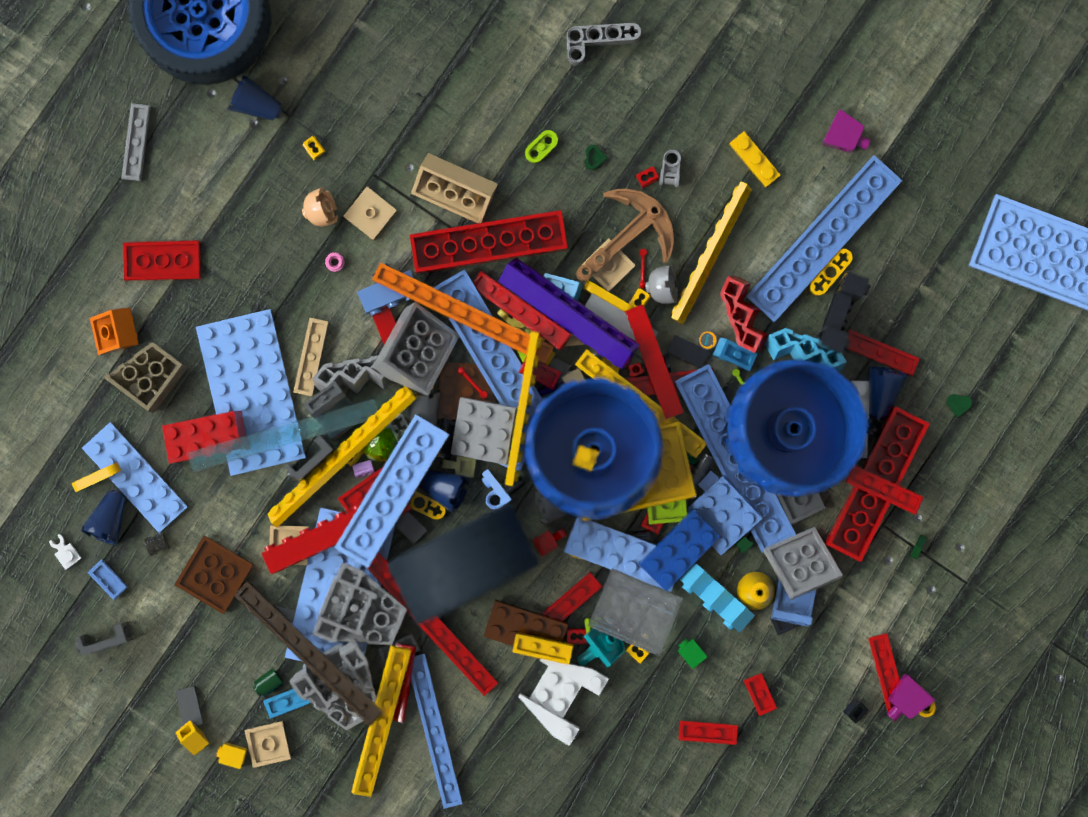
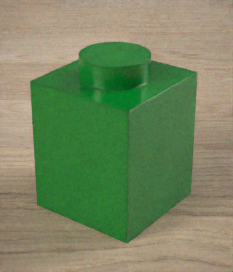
[677,638,707,669]

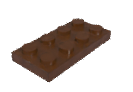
[483,599,568,647]

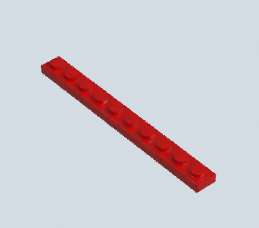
[365,552,498,696]

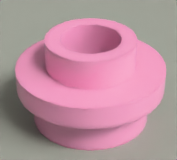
[325,252,345,272]

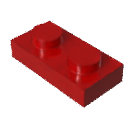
[743,673,777,716]

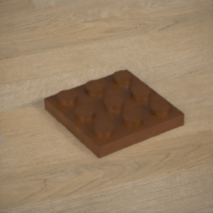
[437,362,496,420]
[174,535,254,615]

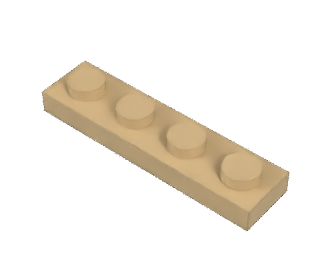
[293,318,329,397]

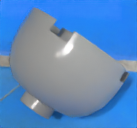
[646,266,678,304]

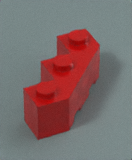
[720,275,769,353]

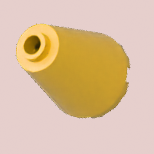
[737,572,775,610]

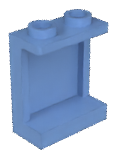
[771,578,816,627]

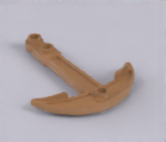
[576,189,674,281]

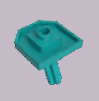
[577,621,625,667]

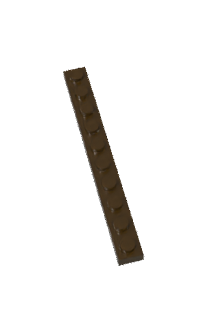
[234,582,384,727]

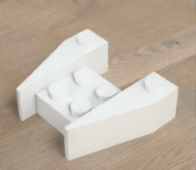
[519,659,609,746]

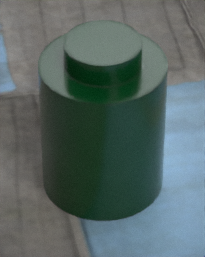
[253,668,284,697]

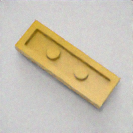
[729,131,780,188]
[512,632,573,665]

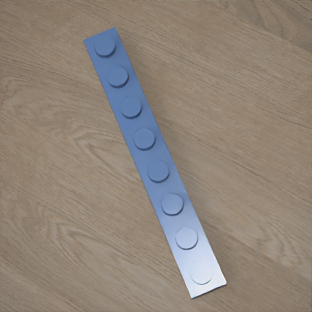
[411,653,463,809]

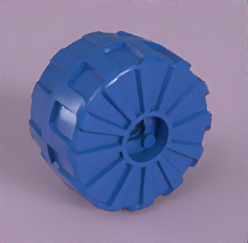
[724,359,869,497]
[526,377,663,520]

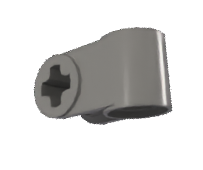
[659,149,681,187]

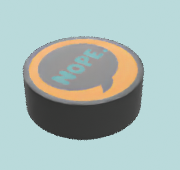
[698,331,717,350]

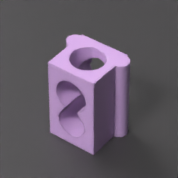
[352,460,375,479]

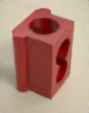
[635,167,659,189]
[628,362,645,377]
[567,629,587,644]

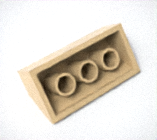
[411,153,498,223]

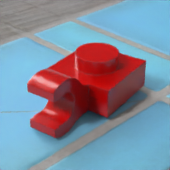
[532,528,567,556]

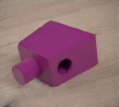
[822,109,871,153]
[887,674,934,722]

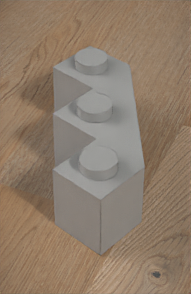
[312,355,391,393]

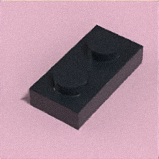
[437,418,456,460]

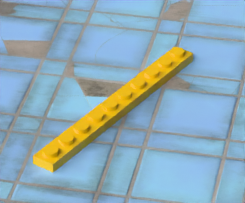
[268,386,416,528]

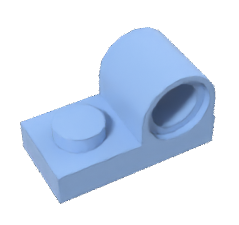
[481,469,512,509]

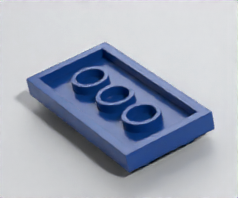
[639,509,720,591]

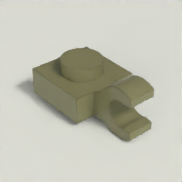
[442,456,476,478]

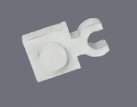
[49,534,82,570]

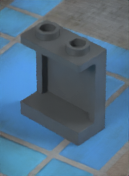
[304,381,363,441]
[286,435,335,481]
[75,621,133,655]

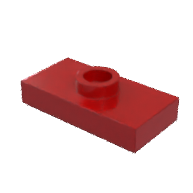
[518,355,562,390]

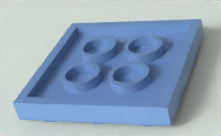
[687,475,763,555]

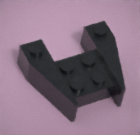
[818,271,871,354]

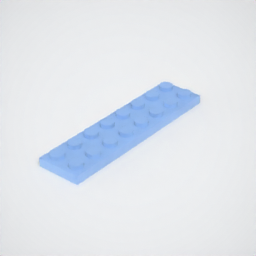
[335,415,449,568]

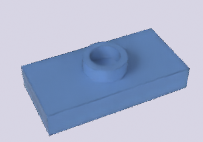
[87,559,129,600]

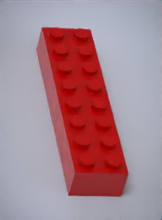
[409,210,568,275]
[824,406,930,562]

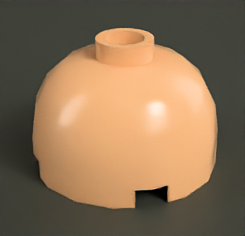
[302,187,338,227]

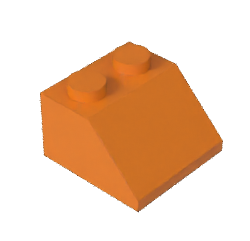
[90,307,138,355]

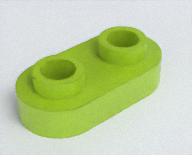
[525,130,558,164]

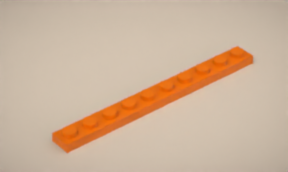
[372,262,554,364]

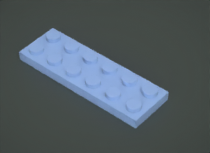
[82,422,188,533]
[564,516,674,592]

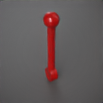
[639,249,647,289]
[458,367,488,399]

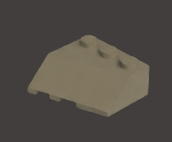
[103,342,188,413]

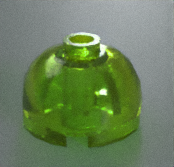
[361,427,393,461]

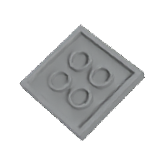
[451,397,517,465]
[763,527,843,600]

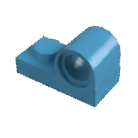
[544,273,584,301]
[713,338,757,371]

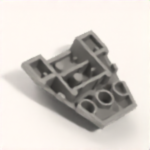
[313,563,407,645]
[290,643,377,731]

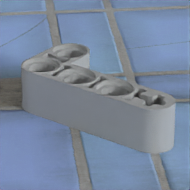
[566,23,641,66]

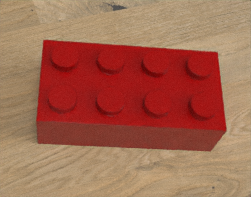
[162,411,248,464]

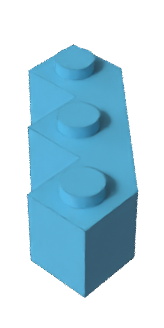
[764,328,846,373]
[679,563,755,633]

